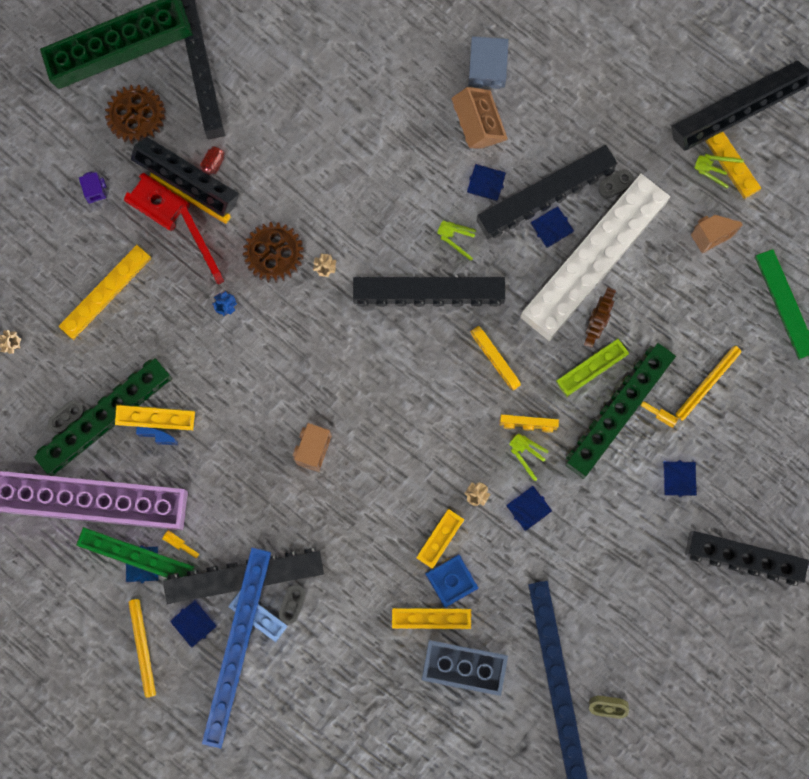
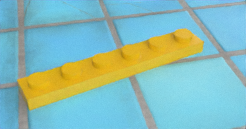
[58,245,152,340]

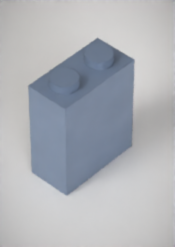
[468,37,509,89]

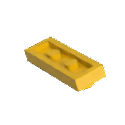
[499,415,559,433]
[416,509,465,569]

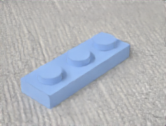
[228,592,288,642]

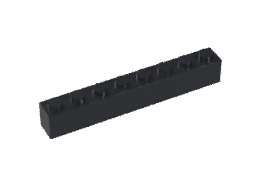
[181,0,226,140]
[671,60,809,151]
[476,145,617,239]
[353,277,505,307]
[163,547,324,604]

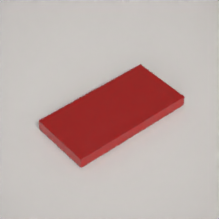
[180,206,224,285]

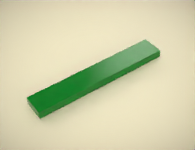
[755,249,809,360]
[76,527,194,578]

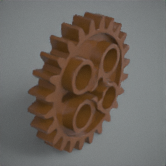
[105,85,166,144]
[243,222,304,283]
[584,287,616,348]

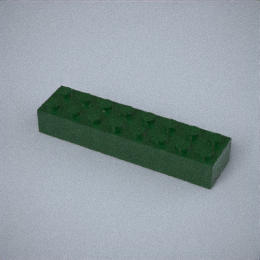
[40,0,193,89]

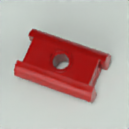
[124,173,190,231]

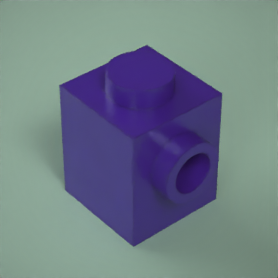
[79,172,107,204]

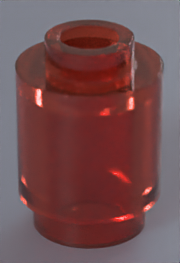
[200,146,225,175]

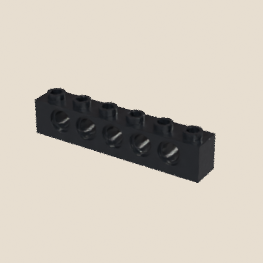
[130,137,240,217]
[685,531,809,586]

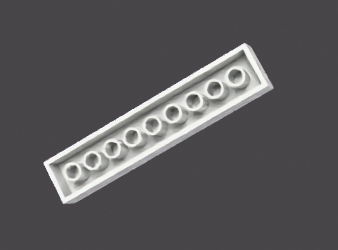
[520,174,671,341]

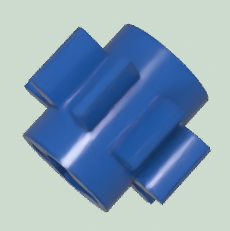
[212,291,237,316]

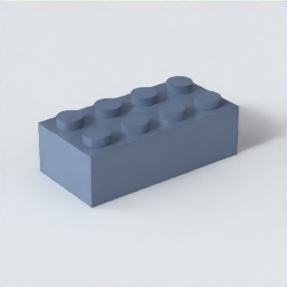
[421,640,508,696]

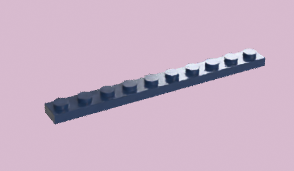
[528,581,588,779]

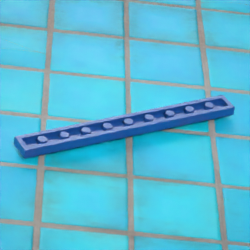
[202,547,271,749]

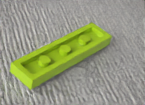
[556,339,629,397]

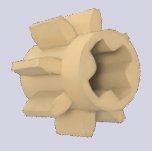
[313,253,336,277]
[0,330,21,354]
[465,482,491,506]

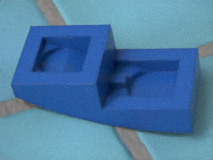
[136,426,178,445]

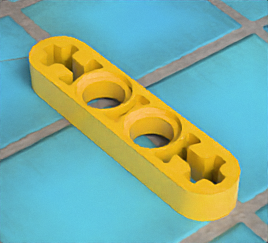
[470,326,521,391]

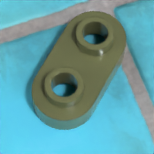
[589,695,629,719]

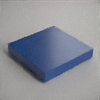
[425,554,479,608]

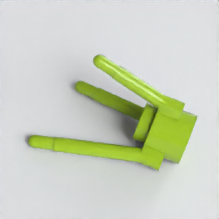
[694,154,744,189]
[437,220,476,261]
[509,433,549,481]

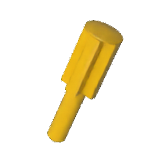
[641,401,678,428]
[162,530,199,558]

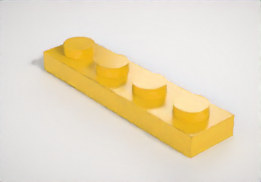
[705,132,761,199]
[114,405,195,431]
[392,608,471,629]

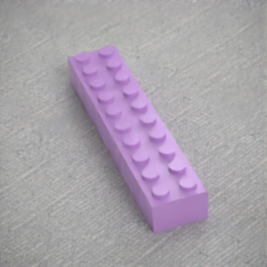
[0,471,188,531]

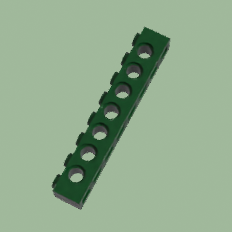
[565,343,676,479]
[33,358,173,476]

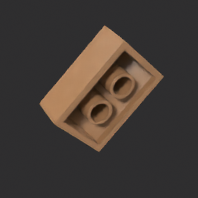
[451,87,508,149]

